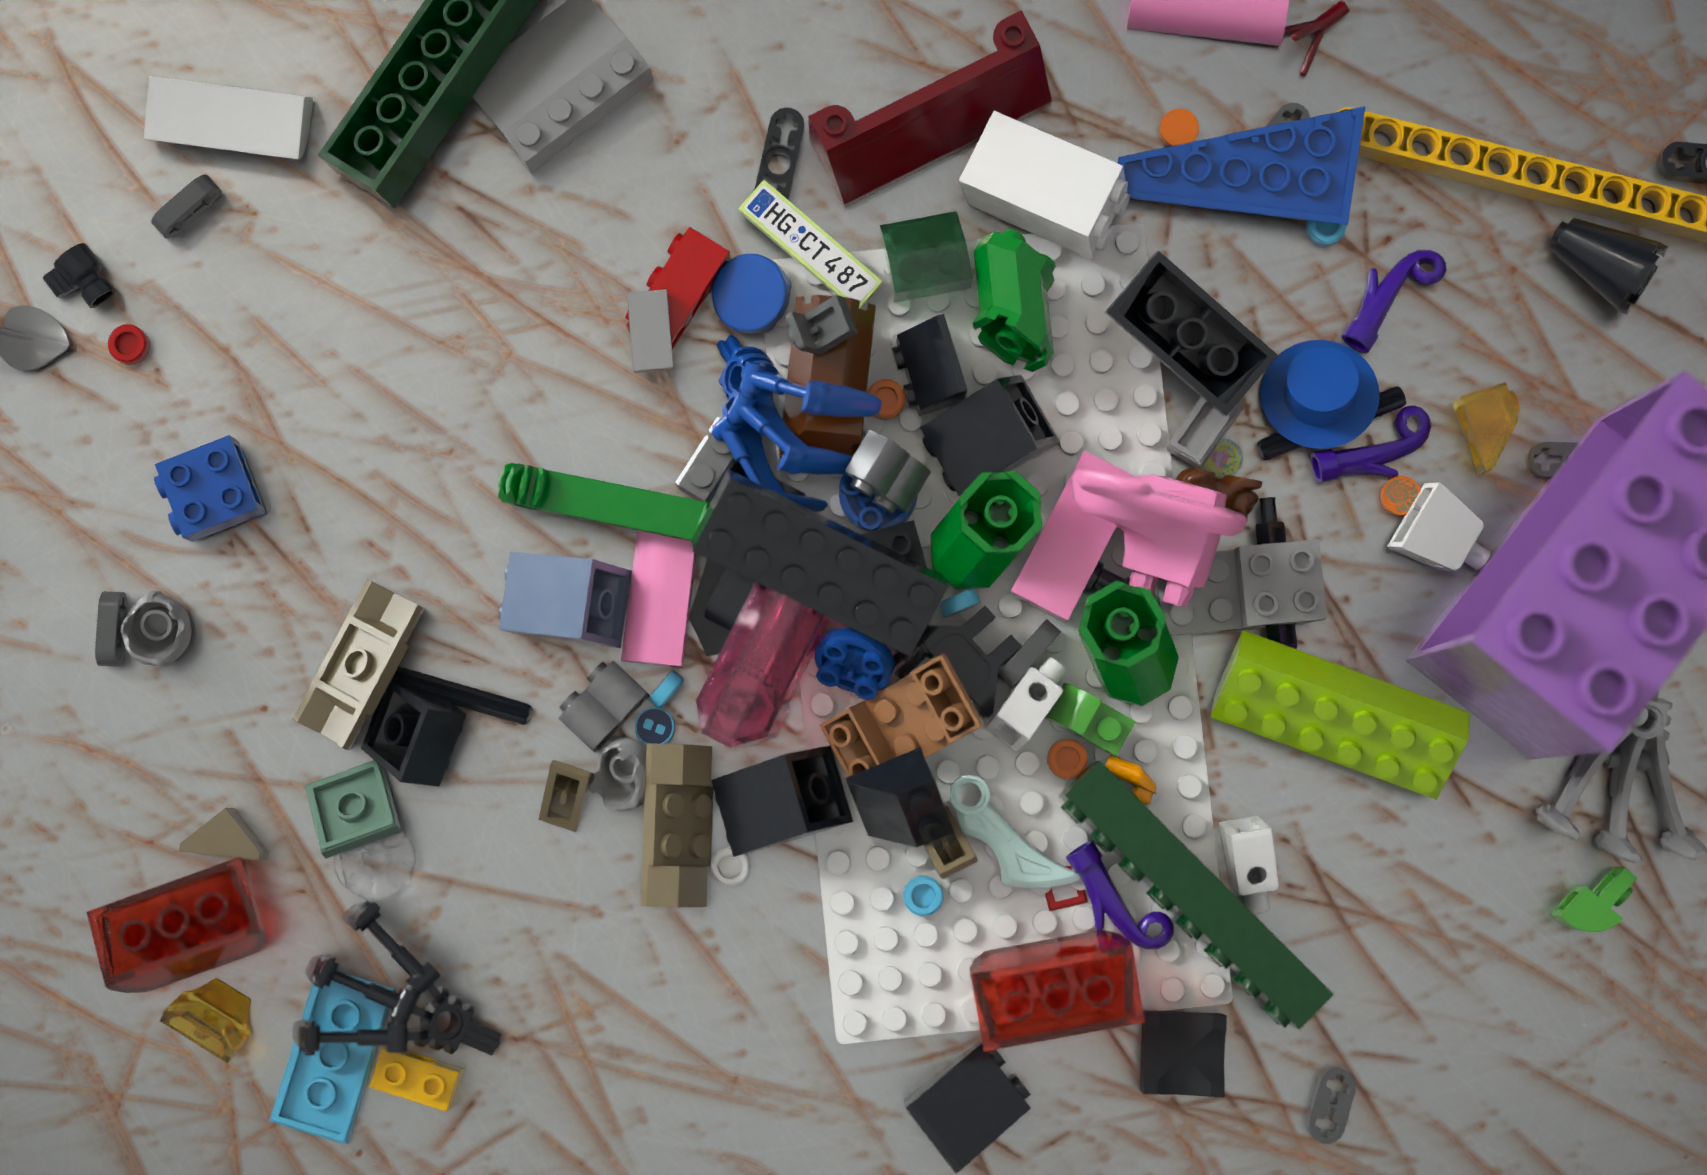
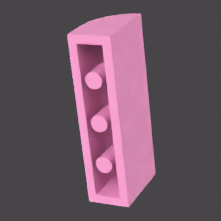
[1127,0,1289,46]
[1011,450,1134,623]
[621,530,697,668]

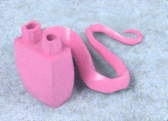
[1071,468,1248,607]

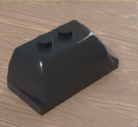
[1104,251,1278,416]

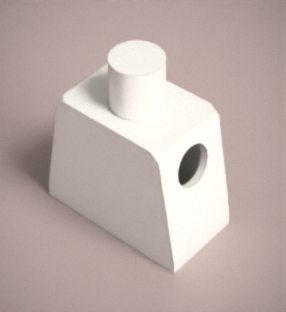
[1387,482,1490,572]
[985,657,1067,752]
[1218,816,1279,914]

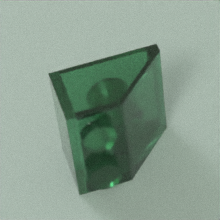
[880,211,973,303]

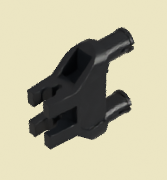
[893,606,1022,719]

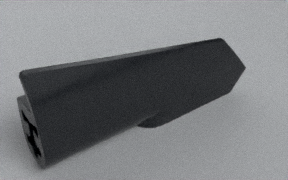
[689,463,806,657]

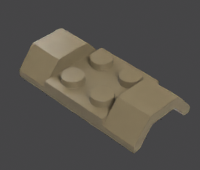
[293,579,425,750]
[641,743,713,907]

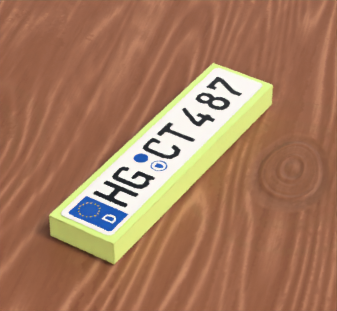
[738,180,883,309]

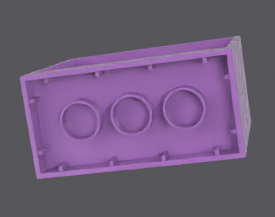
[1406,371,1707,760]

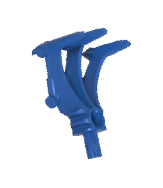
[712,335,881,512]

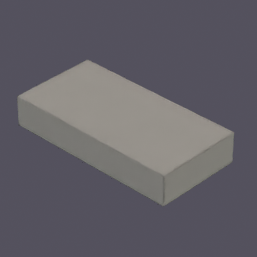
[627,289,674,373]
[1167,397,1243,470]

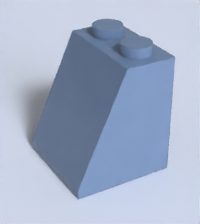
[499,551,632,648]

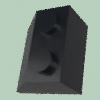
[891,314,968,416]
[361,677,467,787]
[845,748,954,847]

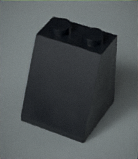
[920,375,1060,496]
[711,745,853,857]
[904,1041,1031,1174]

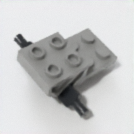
[1156,497,1327,649]

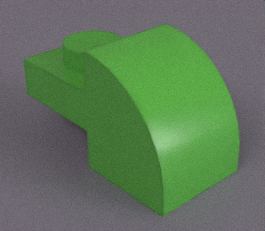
[1045,683,1136,757]
[1550,867,1637,932]

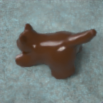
[1176,468,1262,519]

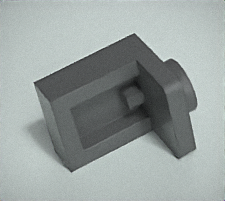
[786,295,858,356]

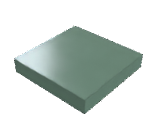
[305,760,401,859]

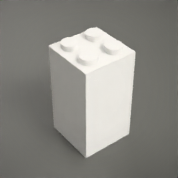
[959,111,1130,259]

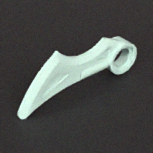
[949,775,1080,888]

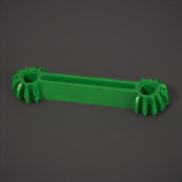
[498,463,711,541]

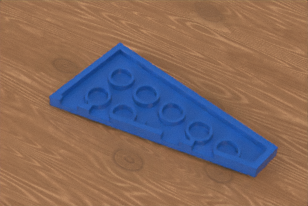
[1118,106,1365,225]

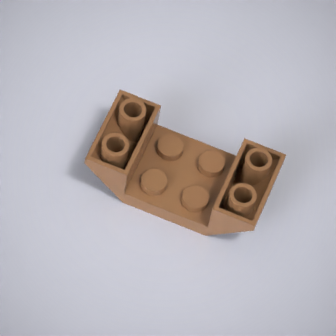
[820,653,984,777]

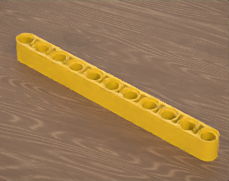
[1337,107,1707,244]

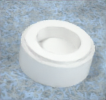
[710,847,751,887]

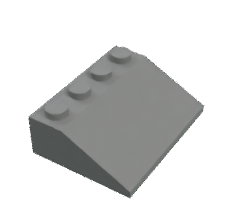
[471,0,654,173]

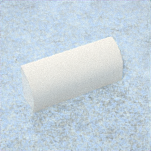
[143,76,313,159]

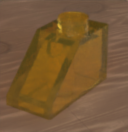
[1452,382,1520,476]

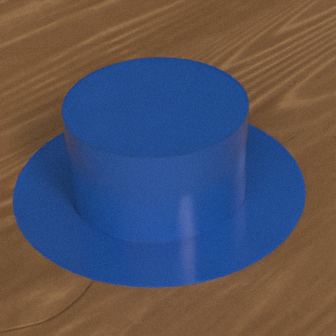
[1261,340,1379,449]

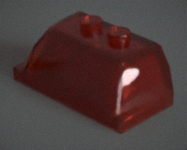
[87,857,267,993]
[969,930,1145,1052]

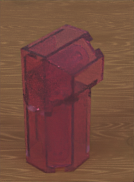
[696,581,831,748]

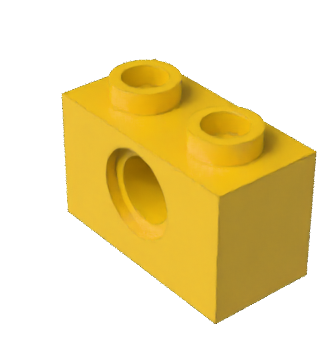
[369,1046,466,1112]

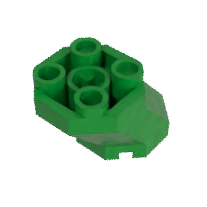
[972,229,1056,372]
[930,471,1042,590]
[1078,581,1179,706]

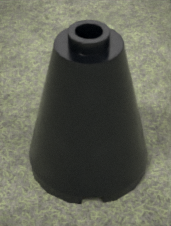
[1550,218,1668,315]

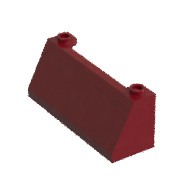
[808,10,1052,208]

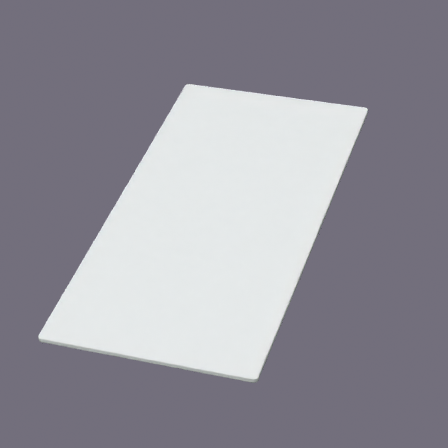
[765,223,1233,1044]

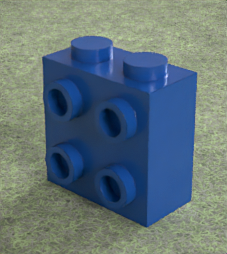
[154,435,266,542]

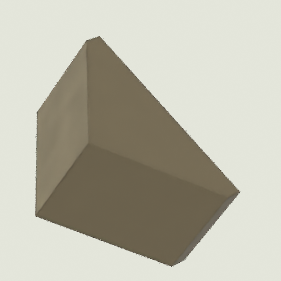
[538,760,594,832]
[923,805,978,880]
[179,808,268,860]

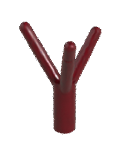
[1284,1,1349,76]

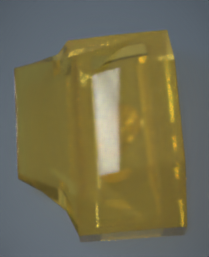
[160,978,251,1063]

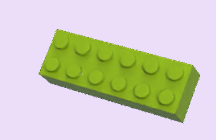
[1210,630,1470,800]

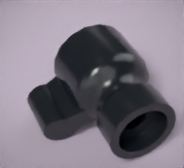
[43,243,116,308]

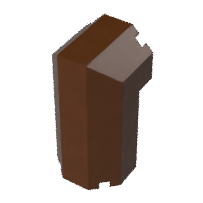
[779,295,876,459]

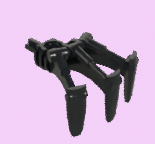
[293,900,502,1056]

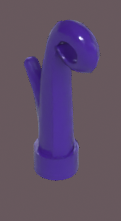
[1342,250,1447,353]
[1311,405,1431,483]
[1066,840,1174,950]

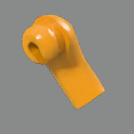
[1105,755,1157,805]

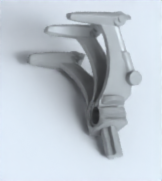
[1536,689,1707,862]

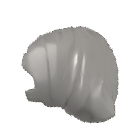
[120,591,192,666]
[588,735,646,812]

